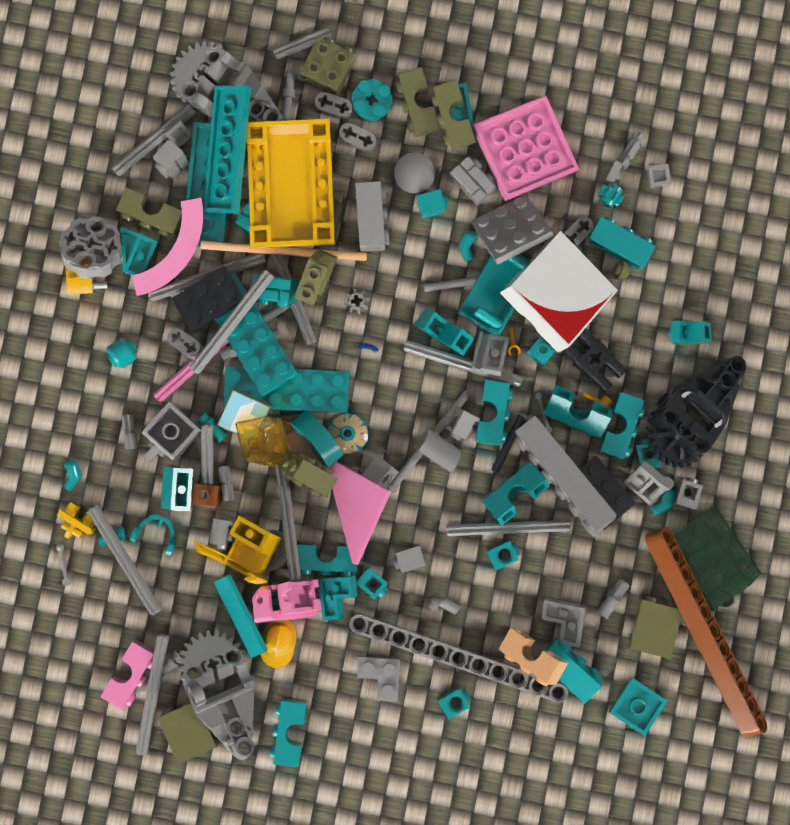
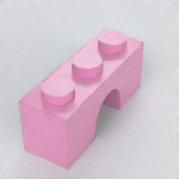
[101,640,154,710]

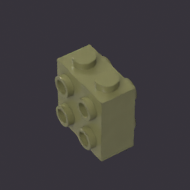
[300,36,356,96]
[279,451,338,497]

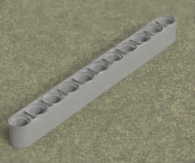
[350,613,568,703]

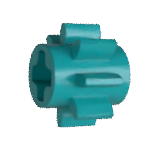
[597,183,624,209]

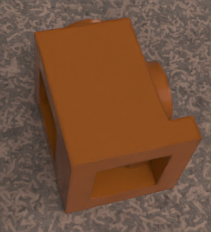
[191,484,221,507]

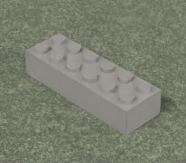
[515,416,616,535]

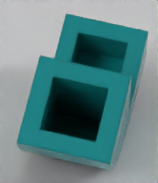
[414,307,474,356]
[290,411,343,467]

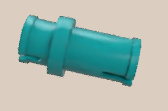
[197,412,228,443]

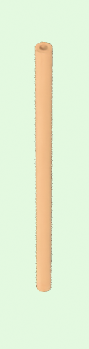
[201,241,367,261]

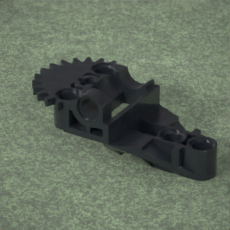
[645,355,746,468]

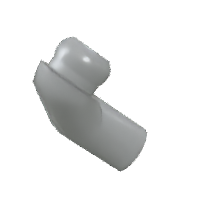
[427,597,460,615]

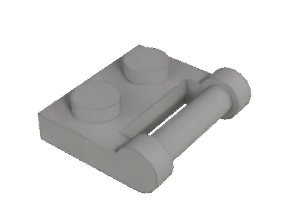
[623,461,674,505]

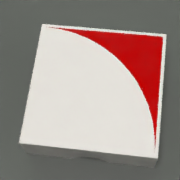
[500,231,618,352]

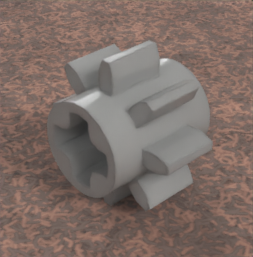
[344,289,370,315]

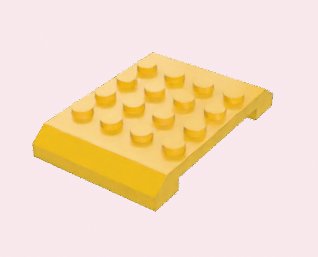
[246,119,335,248]

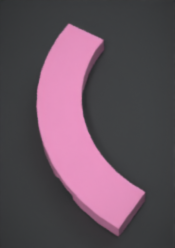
[132,198,203,296]

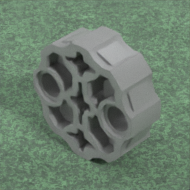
[59,216,123,279]

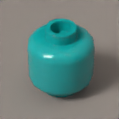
[105,338,137,368]

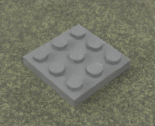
[471,194,554,265]

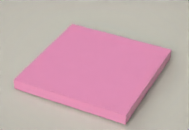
[471,95,579,201]

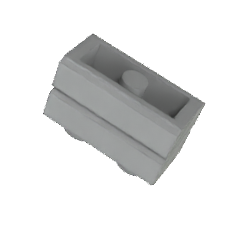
[153,140,189,179]
[450,156,496,206]

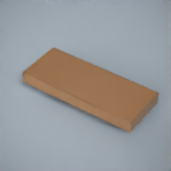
[284,431,320,463]

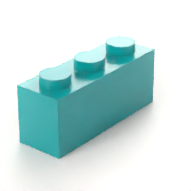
[587,217,656,271]
[539,637,603,703]

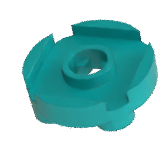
[351,79,392,122]

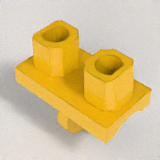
[57,502,96,539]

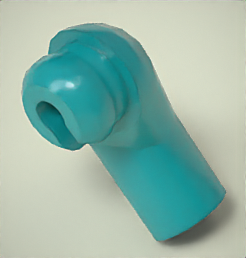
[62,459,82,492]
[650,489,675,516]

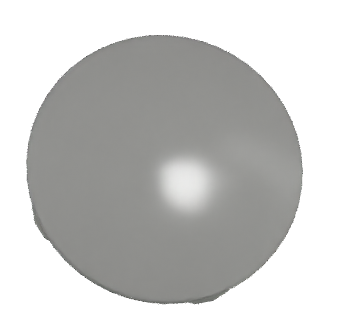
[394,153,435,193]

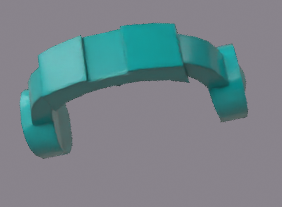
[129,515,177,556]

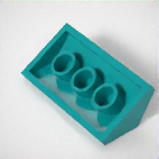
[214,574,268,658]

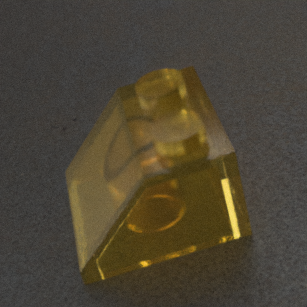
[235,416,289,467]

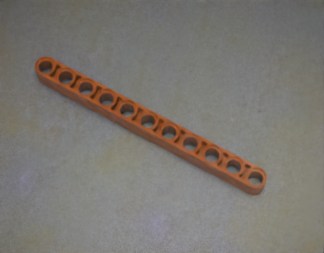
[645,527,767,737]

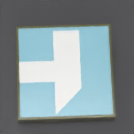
[216,388,272,442]

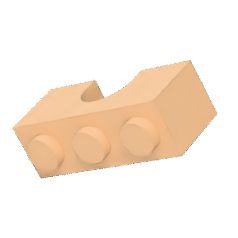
[498,628,568,686]

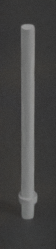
[386,391,471,497]

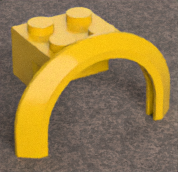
[194,516,282,584]

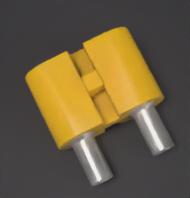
[65,264,107,294]

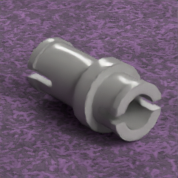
[162,649,185,678]

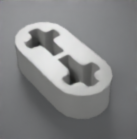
[315,92,353,119]
[339,123,376,152]
[564,217,594,247]
[167,328,203,360]

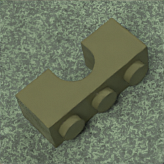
[395,67,439,138]
[431,79,476,151]
[116,187,182,238]

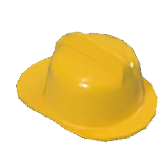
[260,620,297,668]

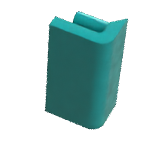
[458,254,531,335]

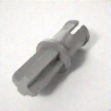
[597,579,629,619]

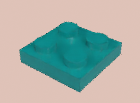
[609,677,668,736]

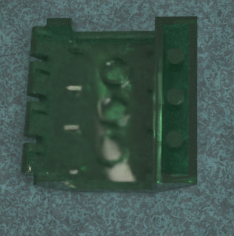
[648,504,761,611]

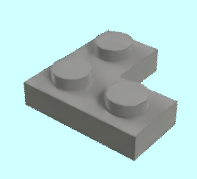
[541,597,587,648]
[357,656,400,702]

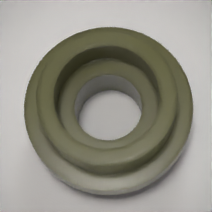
[613,259,631,280]

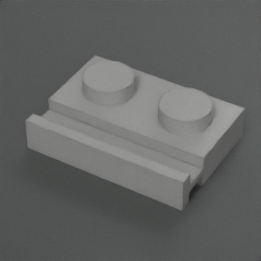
[471,331,510,376]

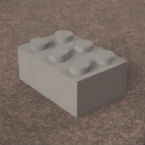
[355,181,389,252]

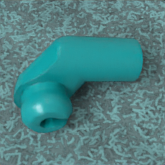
[459,231,478,262]
[96,527,128,547]

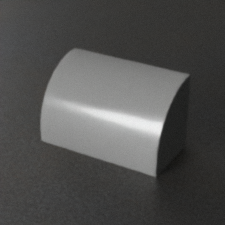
[413,427,461,473]

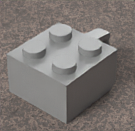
[142,402,201,462]

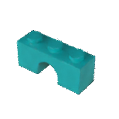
[475,380,513,446]
[543,385,613,438]
[598,392,646,460]
[482,462,550,526]
[297,544,358,576]
[270,698,307,767]

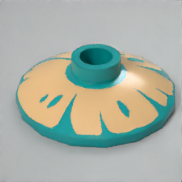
[328,413,369,454]

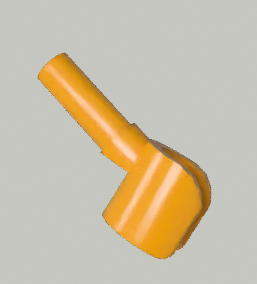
[507,327,521,356]
[582,392,612,407]

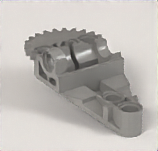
[170,41,286,122]
[177,630,255,760]

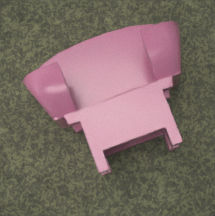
[252,580,321,623]

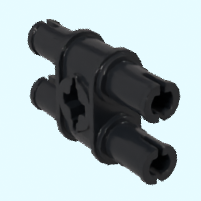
[562,328,627,393]

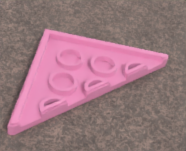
[327,461,391,565]

